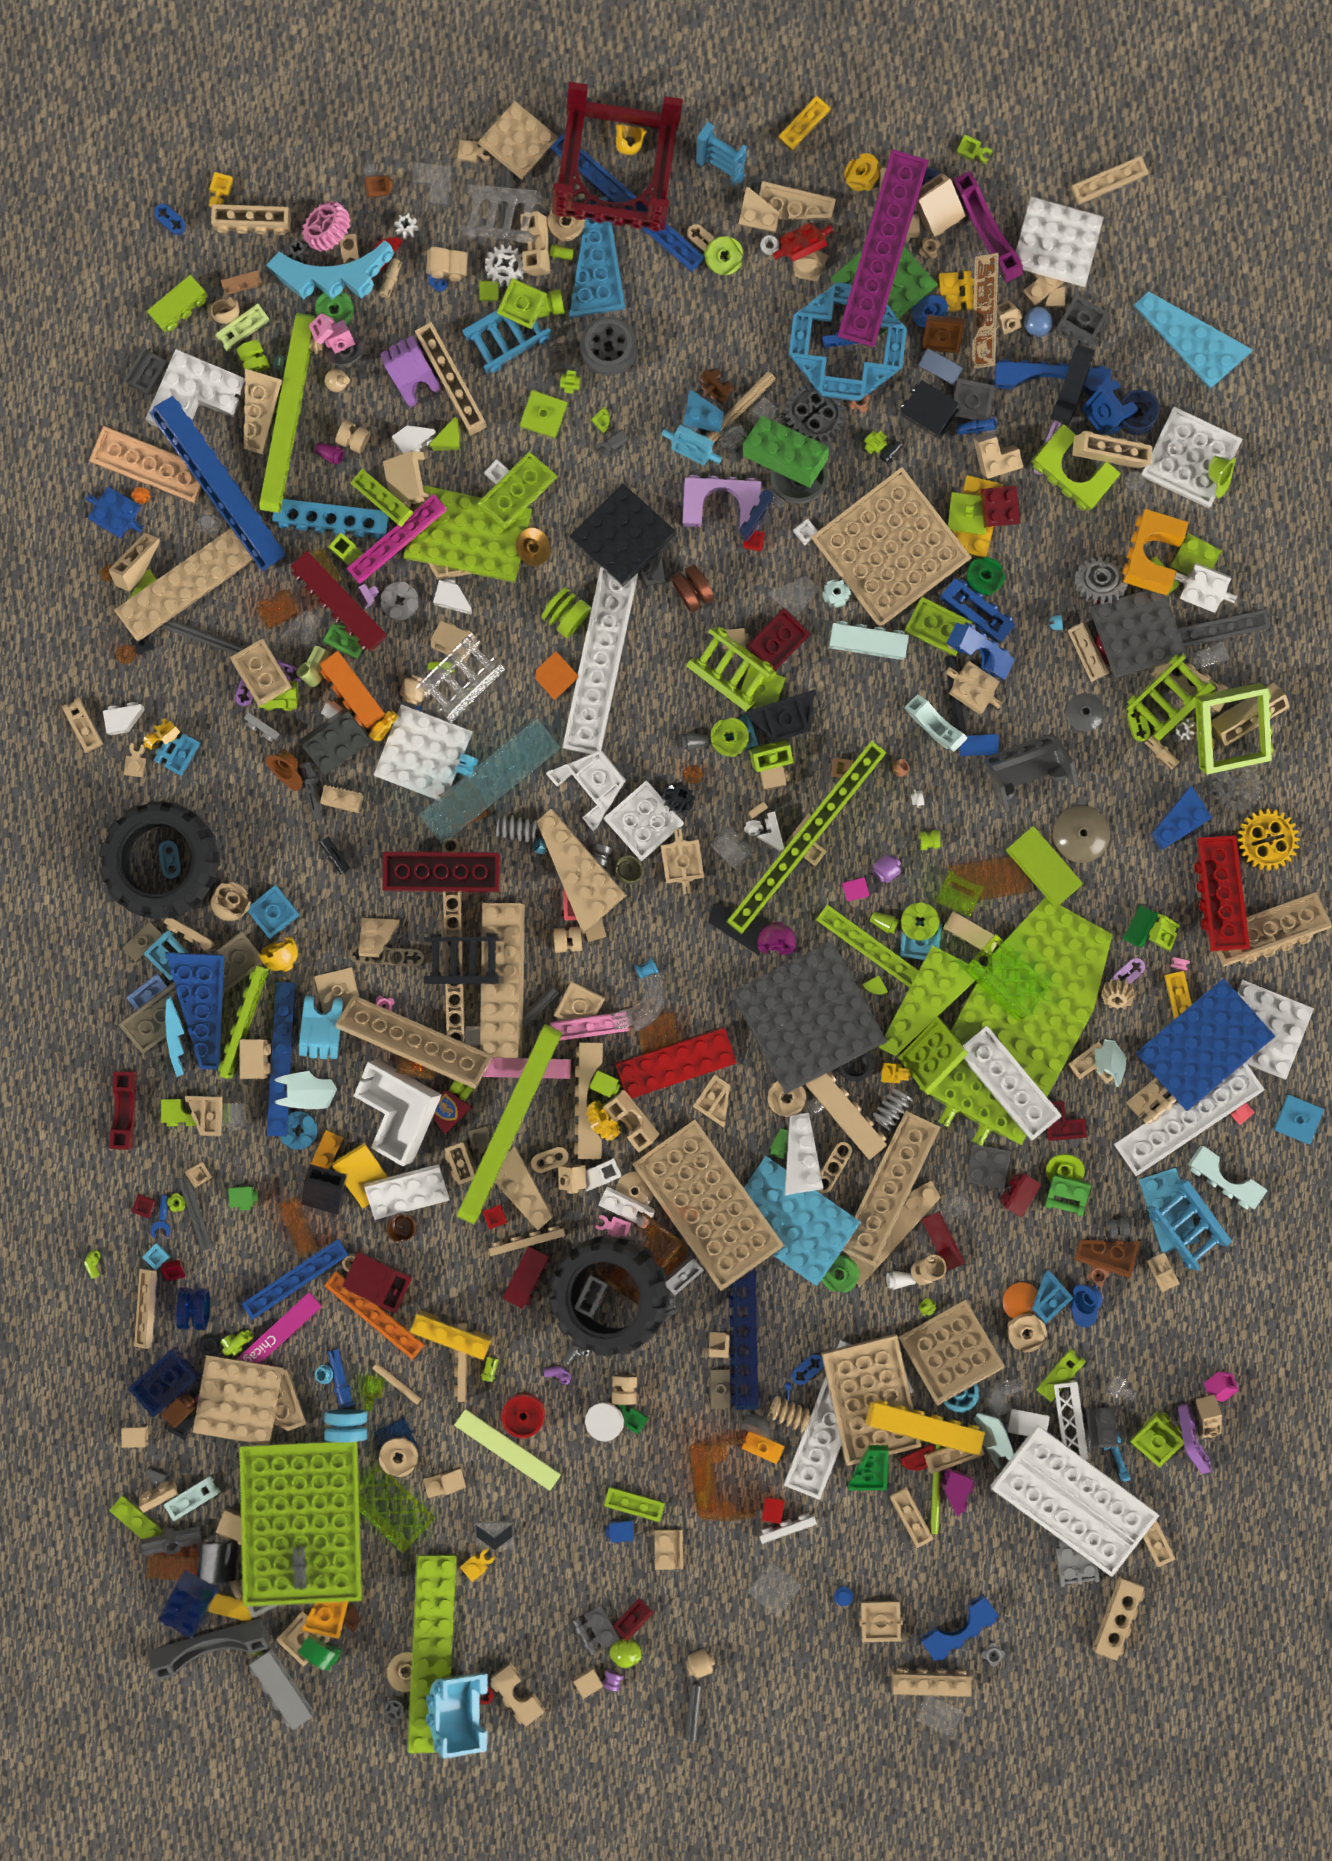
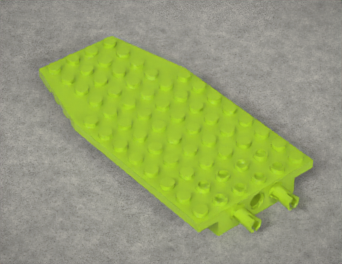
[919,897,1113,1146]

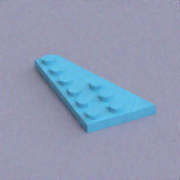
[1134,292,1253,389]

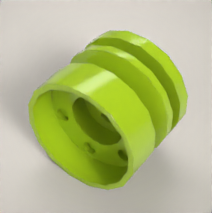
[541,587,591,639]

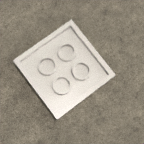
[603,780,684,862]

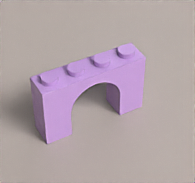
[682,475,761,530]

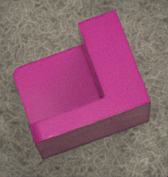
[841,877,869,902]
[1204,1371,1239,1402]

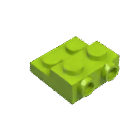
[1130,1411,1184,1468]

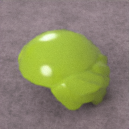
[610,1638,642,1668]

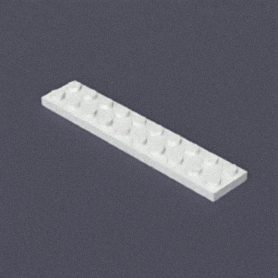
[562,567,639,754]

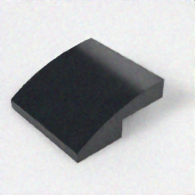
[197,1541,238,1583]

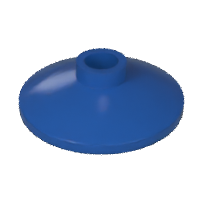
[911,295,948,327]

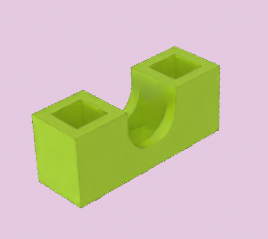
[161,1099,197,1126]

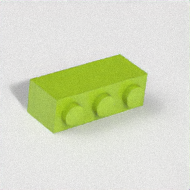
[147,275,208,333]

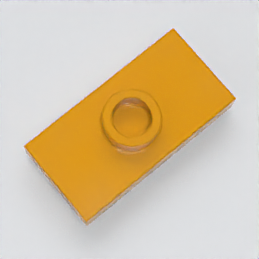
[741,1432,785,1464]

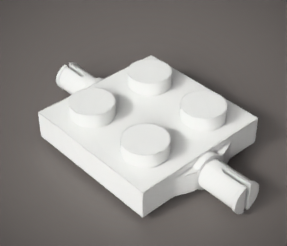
[1174,563,1237,613]

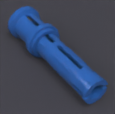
[327,1349,355,1409]

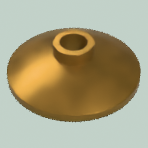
[516,528,550,566]

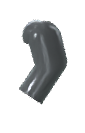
[562,1345,590,1365]

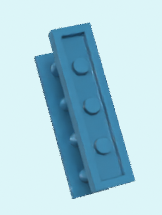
[696,122,747,187]
[462,309,551,374]
[1147,1179,1232,1271]

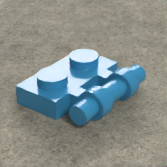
[154,733,201,776]

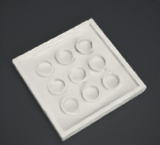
[1016,197,1104,287]
[1140,407,1242,508]
[374,704,473,801]
[1237,980,1314,1080]

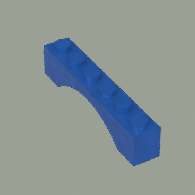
[994,359,1111,395]

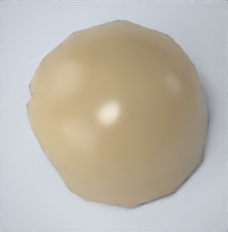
[211,297,240,324]

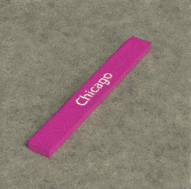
[195,1292,322,1402]

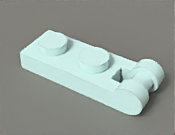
[164,1475,221,1522]

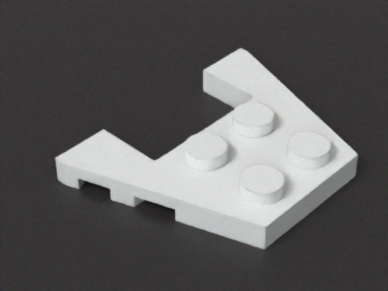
[546,751,626,831]

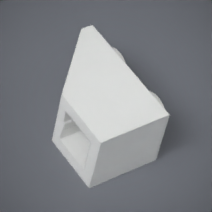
[392,426,437,454]
[103,702,145,735]
[585,1158,622,1191]

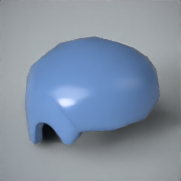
[1023,307,1053,337]

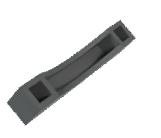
[149,1618,269,1681]

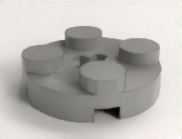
[381,582,419,620]

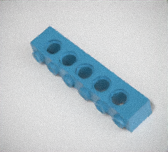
[272,499,390,540]

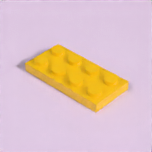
[953,475,1004,558]

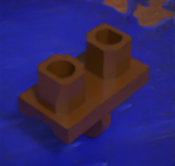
[698,368,734,405]

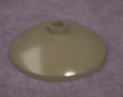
[1053,806,1110,863]

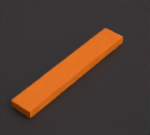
[324,1271,425,1360]

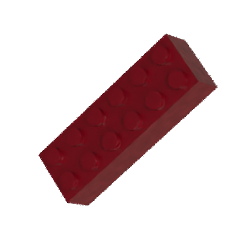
[382,852,501,893]

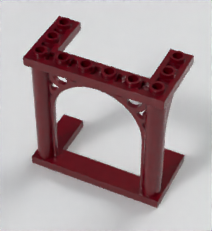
[552,81,683,232]

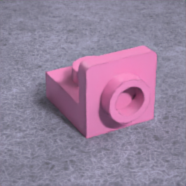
[309,313,335,344]

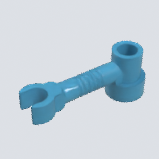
[1102,1432,1131,1482]

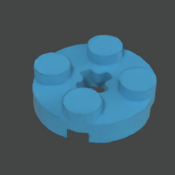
[280,1111,318,1150]

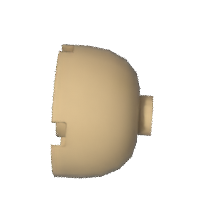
[211,882,251,921]

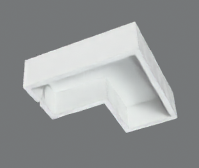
[145,350,245,428]
[354,1059,442,1166]

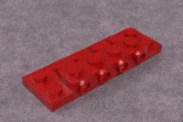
[1194,835,1250,952]

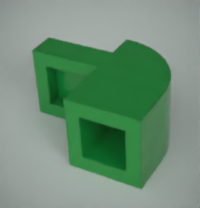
[298,1636,342,1671]

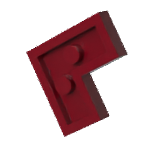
[1046,1101,1087,1141]

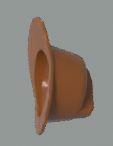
[266,749,303,791]

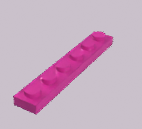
[347,494,447,584]

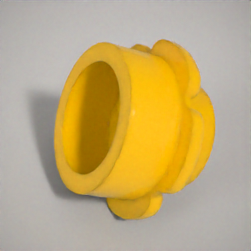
[143,732,161,750]

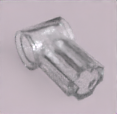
[1191,641,1230,669]

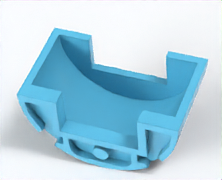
[426,1672,487,1758]

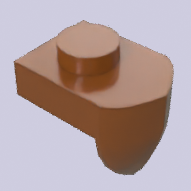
[364,175,393,198]

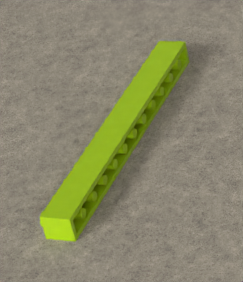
[726,741,887,934]

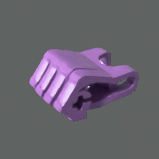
[380,335,442,407]

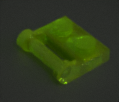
[935,870,984,917]

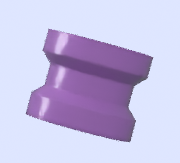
[602,1669,624,1691]

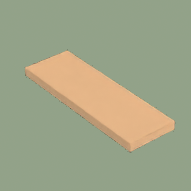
[89,426,202,504]

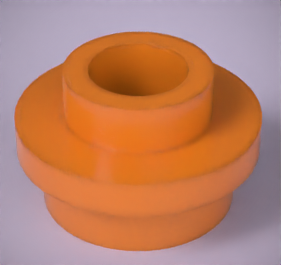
[131,487,151,504]

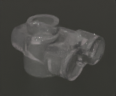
[1106,1375,1137,1402]

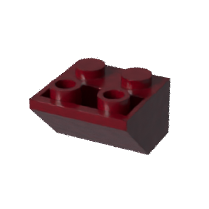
[999,1172,1041,1218]

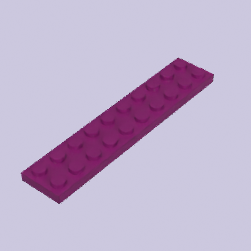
[837,149,929,348]

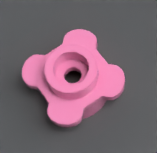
[376,996,395,1012]

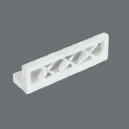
[1054,1380,1088,1460]

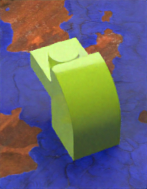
[328,532,364,566]

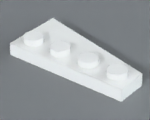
[784,1113,823,1195]

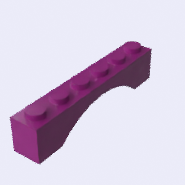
[953,171,1023,283]

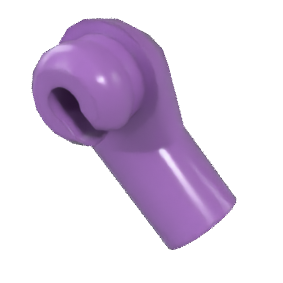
[543,1366,571,1385]

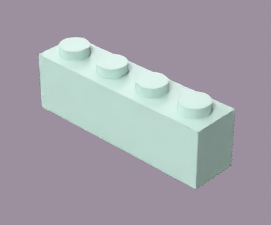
[829,621,909,660]

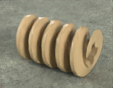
[768,1396,811,1433]

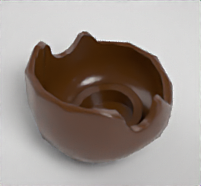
[386,1213,417,1243]

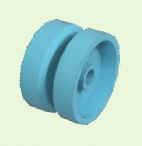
[324,1409,367,1442]

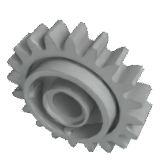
[1074,556,1128,605]

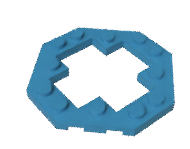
[789,282,907,401]

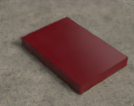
[746,608,811,671]

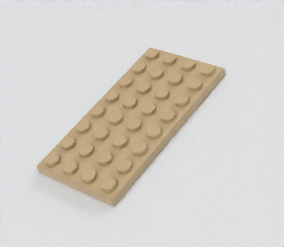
[632,1120,784,1291]

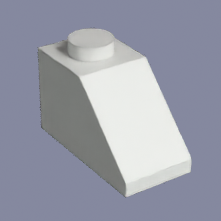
[433,579,472,615]

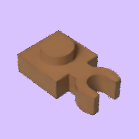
[830,758,853,778]

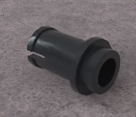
[879,439,903,464]

